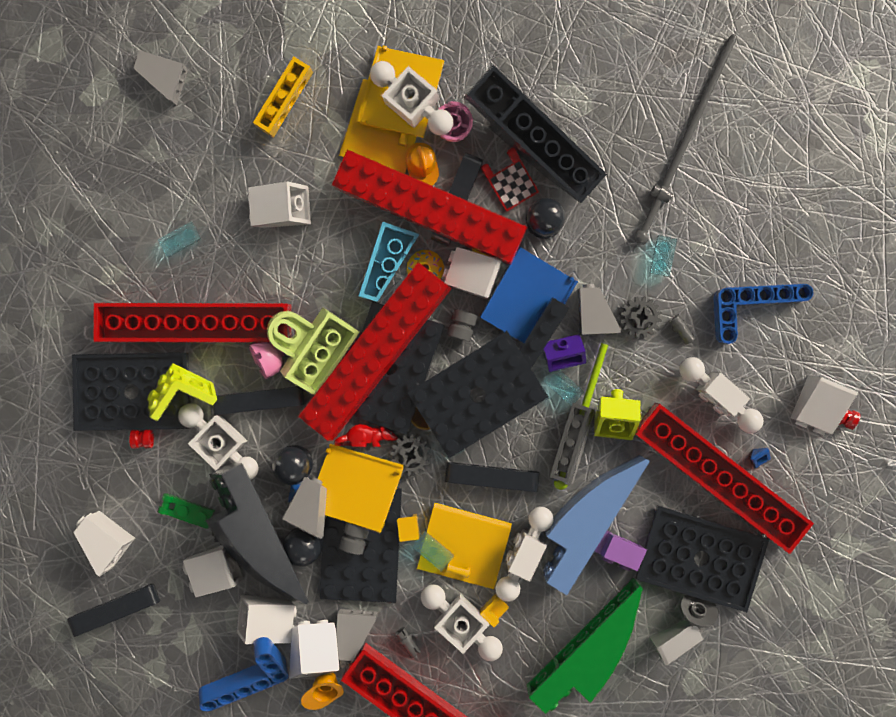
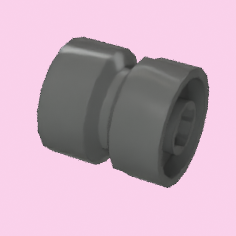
[447,309,478,342]
[339,522,370,554]

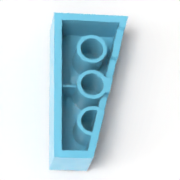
[358,222,419,302]

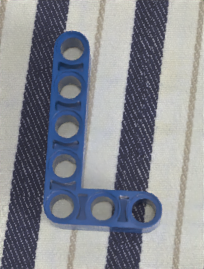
[714,284,814,344]
[198,637,289,712]

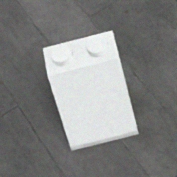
[248,181,311,228]
[442,247,501,300]
[791,376,858,436]
[74,511,135,576]
[183,546,243,597]
[237,595,297,644]
[289,620,339,679]

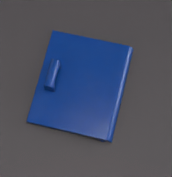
[480,247,578,343]

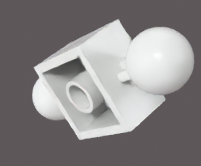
[370,61,453,135]
[679,357,763,433]
[178,403,259,480]
[496,507,553,602]
[421,585,503,661]

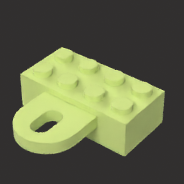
[267,308,359,395]

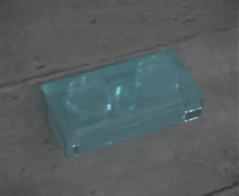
[158,222,202,257]
[649,235,677,277]
[543,370,584,406]
[412,531,454,572]

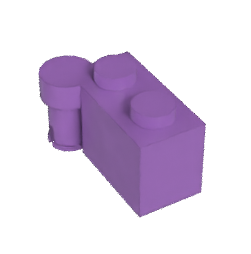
[595,531,647,571]

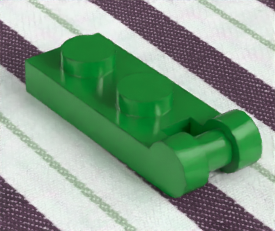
[157,493,215,529]

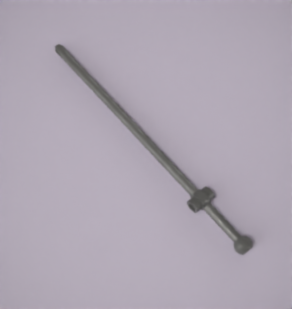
[634,34,737,245]

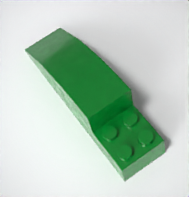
[526,578,643,714]

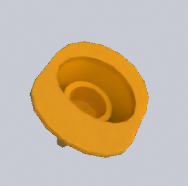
[405,143,439,186]
[301,673,344,710]

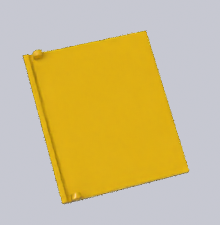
[356,45,445,138]
[339,79,417,174]
[318,444,403,533]
[417,503,512,589]

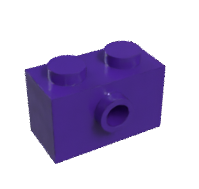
[543,334,587,372]

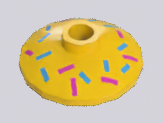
[406,250,444,280]

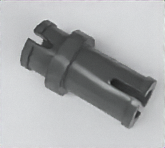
[669,314,695,345]
[395,627,421,658]

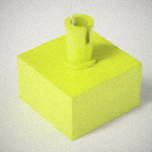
[594,389,640,440]

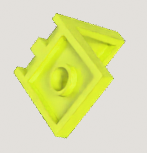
[148,363,217,421]

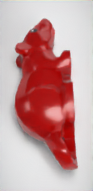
[334,424,398,447]

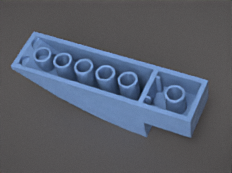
[543,455,650,595]

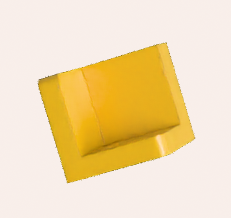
[397,514,420,542]
[480,593,509,627]

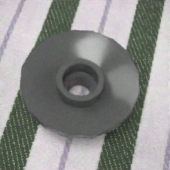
[680,595,718,628]

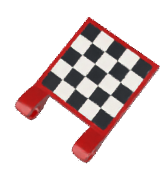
[481,148,539,212]

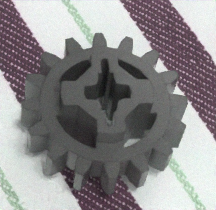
[619,296,662,338]
[390,434,432,476]

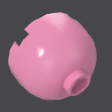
[438,101,473,142]
[249,342,285,379]

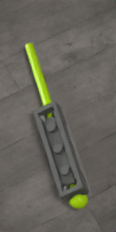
[550,343,608,490]

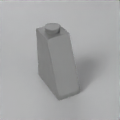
[133,50,188,105]
[578,284,621,335]
[283,477,327,539]
[336,609,377,663]
[650,620,703,666]

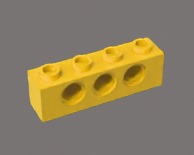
[253,56,313,138]

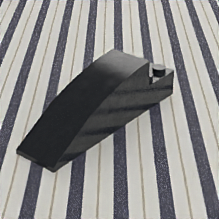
[463,65,607,203]
[205,463,309,605]

